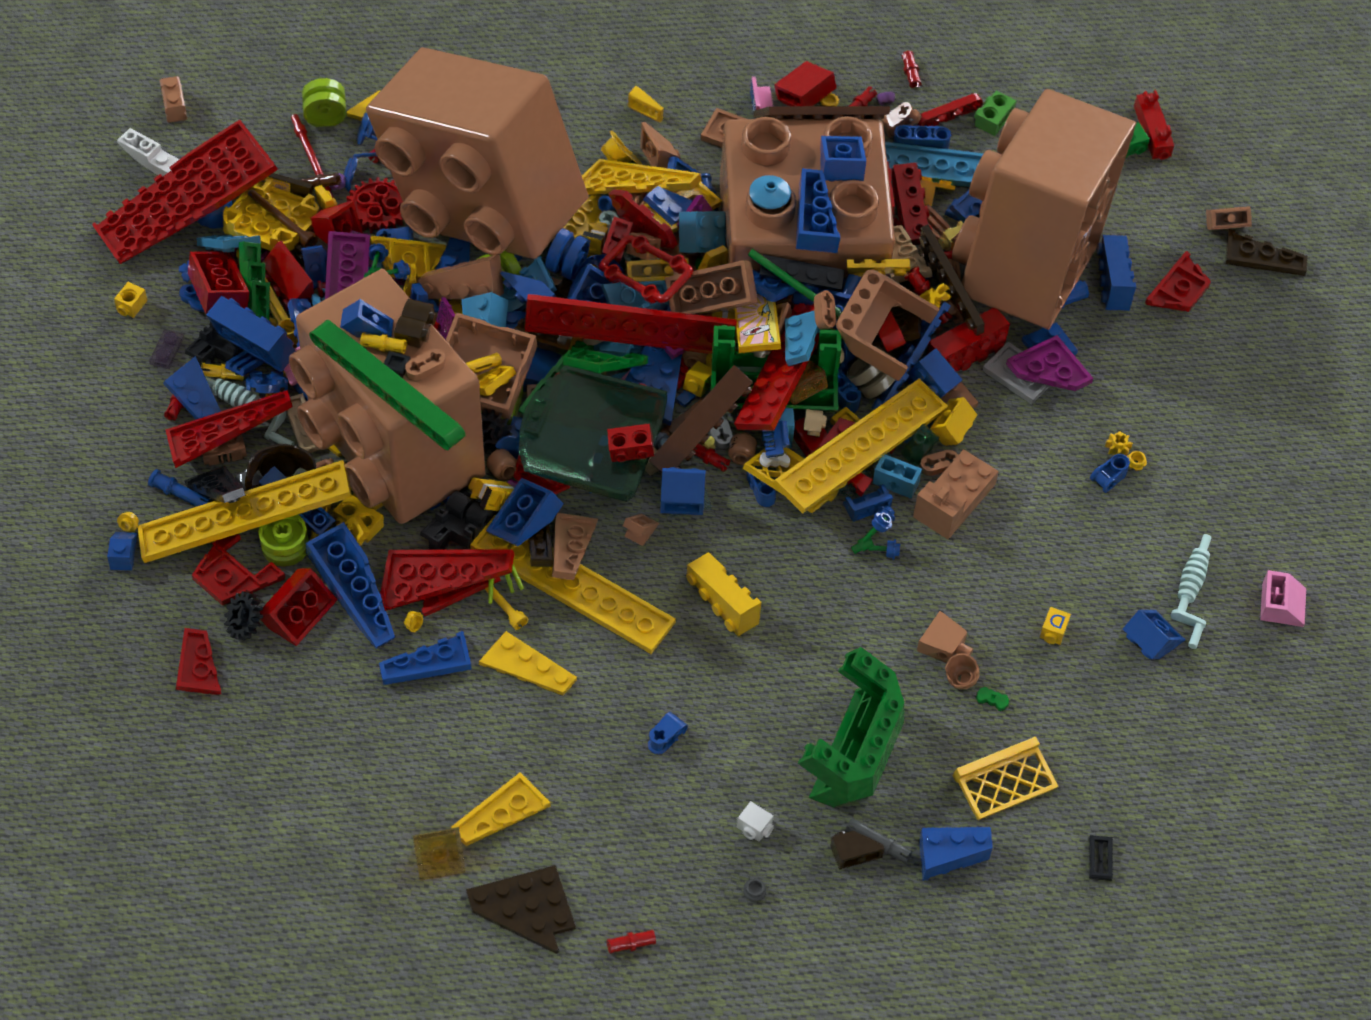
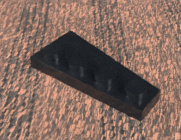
[184,465,245,503]

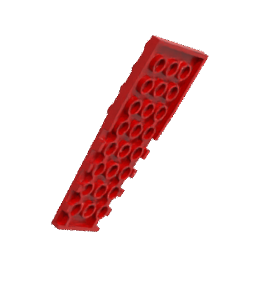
[92,120,278,264]

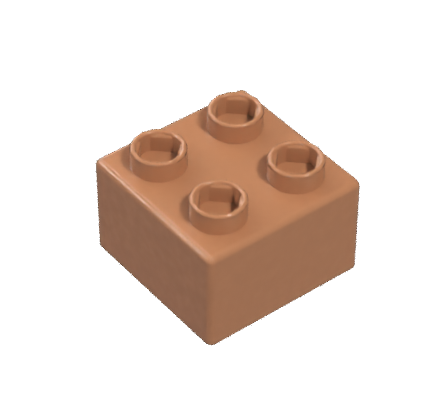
[366,47,588,259]
[952,89,1136,329]
[719,117,895,291]
[289,268,485,524]

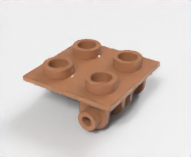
[202,434,247,466]

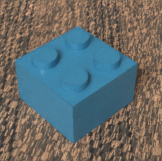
[679,211,726,253]

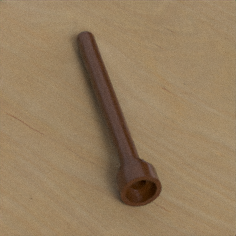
[248,190,318,247]

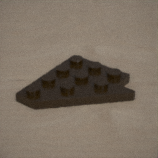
[466,865,576,954]

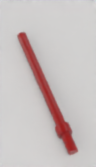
[291,114,334,198]

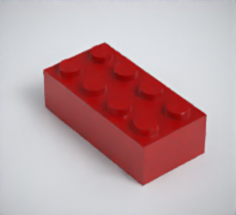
[188,252,249,314]
[926,308,1010,371]

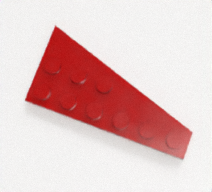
[165,390,293,468]
[380,549,515,611]

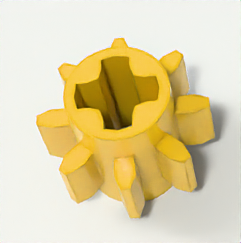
[1105,431,1133,456]

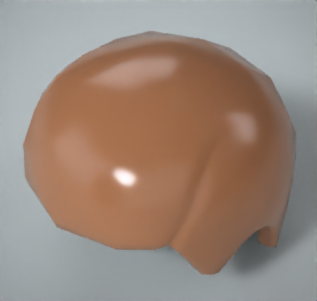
[945,654,980,690]

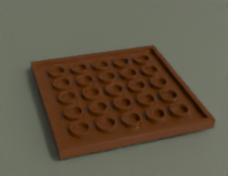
[754,106,890,120]

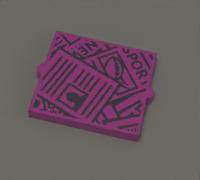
[436,297,455,340]

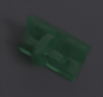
[901,424,940,466]

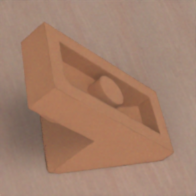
[623,514,659,546]

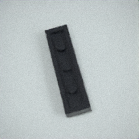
[759,254,845,292]

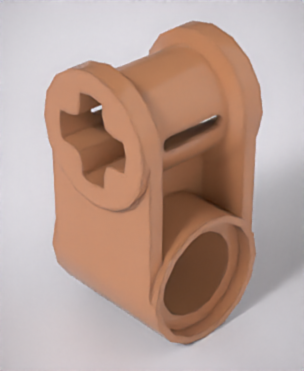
[882,102,921,138]

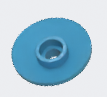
[749,175,791,209]

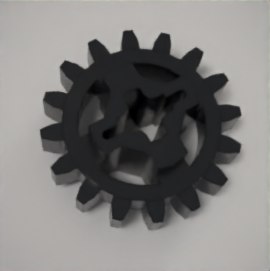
[481,409,513,453]
[224,591,263,641]

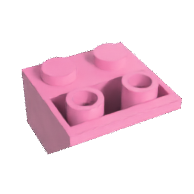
[1260,570,1306,627]

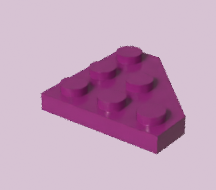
[1006,335,1093,391]

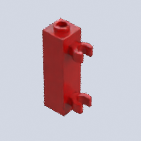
[1134,90,1174,160]

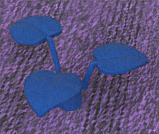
[343,112,377,192]

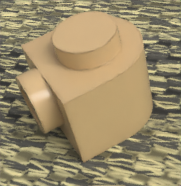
[803,409,827,436]

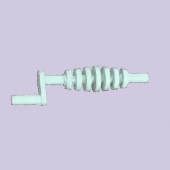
[205,376,295,445]
[1170,534,1211,649]

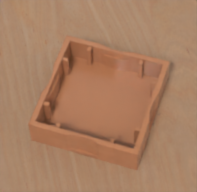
[446,312,537,420]

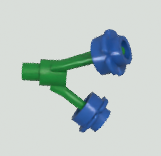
[364,243,410,280]
[851,505,900,560]

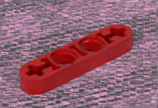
[915,93,983,126]

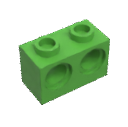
[974,90,1016,136]

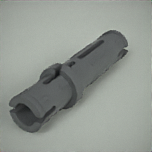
[845,818,913,864]

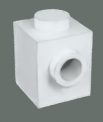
[737,801,774,842]

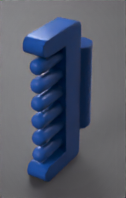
[762,421,790,458]

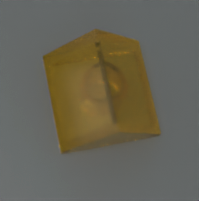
[413,827,466,881]

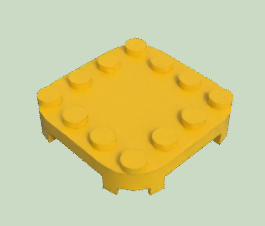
[223,178,319,251]

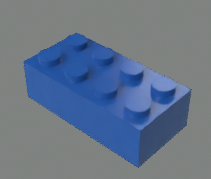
[206,296,296,372]

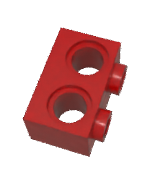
[601,216,633,264]
[607,423,654,462]

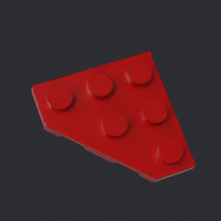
[608,189,678,249]

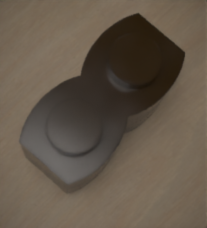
[394,299,437,348]

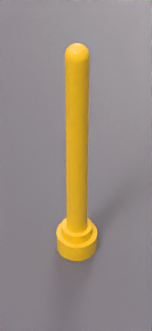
[485,586,529,630]

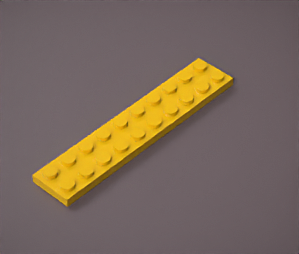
[773,379,948,513]
[138,460,352,563]
[470,515,676,655]

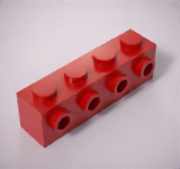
[892,162,932,245]

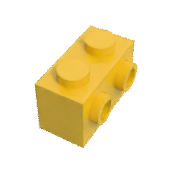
[930,397,977,446]

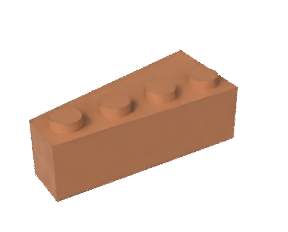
[417,254,504,299]

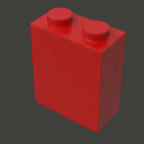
[774,61,837,106]

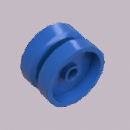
[545,228,590,281]

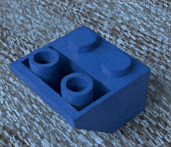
[660,467,706,515]

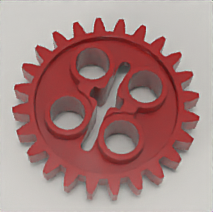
[347,177,404,233]

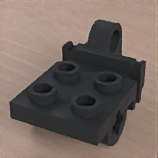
[185,322,243,371]
[420,490,499,550]

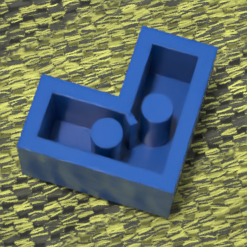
[907,348,962,399]

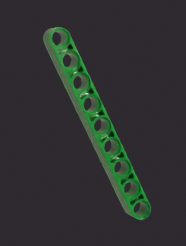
[309,320,466,451]

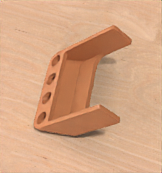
[836,270,940,381]

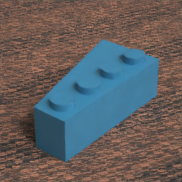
[462,292,508,327]

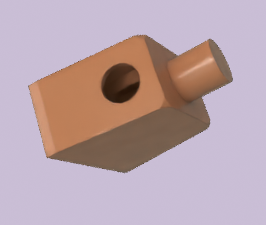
[917,611,974,662]

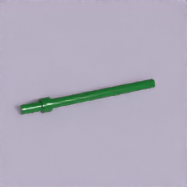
[748,249,842,320]

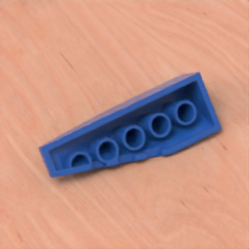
[306,522,395,649]

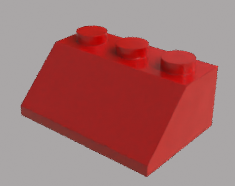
[262,241,314,311]
[260,568,338,646]

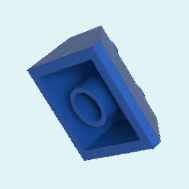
[820,136,867,182]
[1123,610,1186,659]

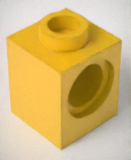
[114,282,147,318]

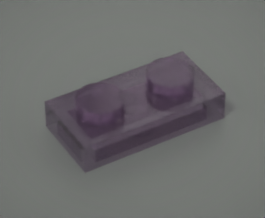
[149,329,185,369]

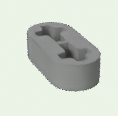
[710,415,733,449]

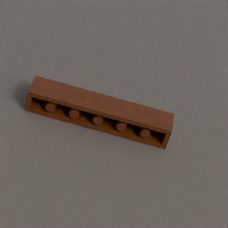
[649,365,753,473]

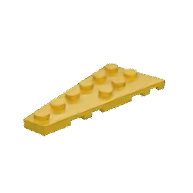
[582,159,702,195]

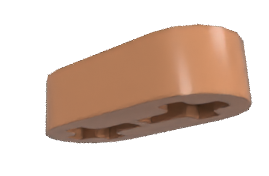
[814,290,836,330]
[405,349,445,381]
[920,450,958,476]

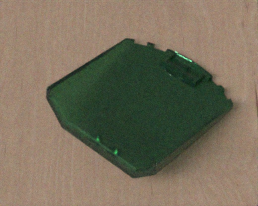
[519,365,667,502]

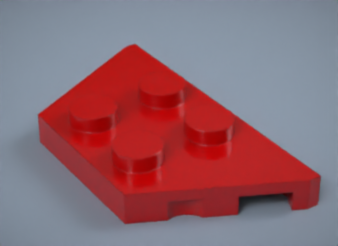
[1145,251,1211,312]
[422,577,501,617]

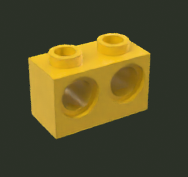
[333,495,384,543]

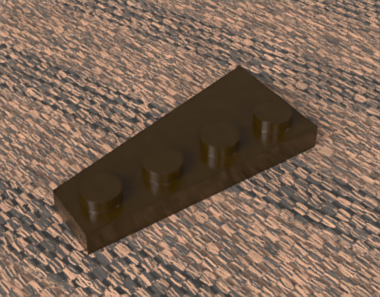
[1225,229,1308,276]

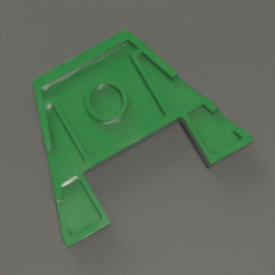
[563,341,648,375]

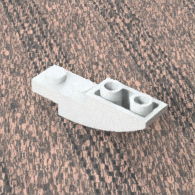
[117,128,179,176]

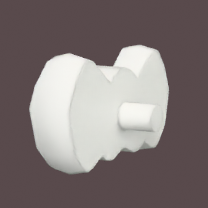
[760,452,790,468]

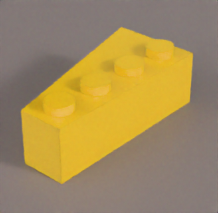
[686,552,762,636]

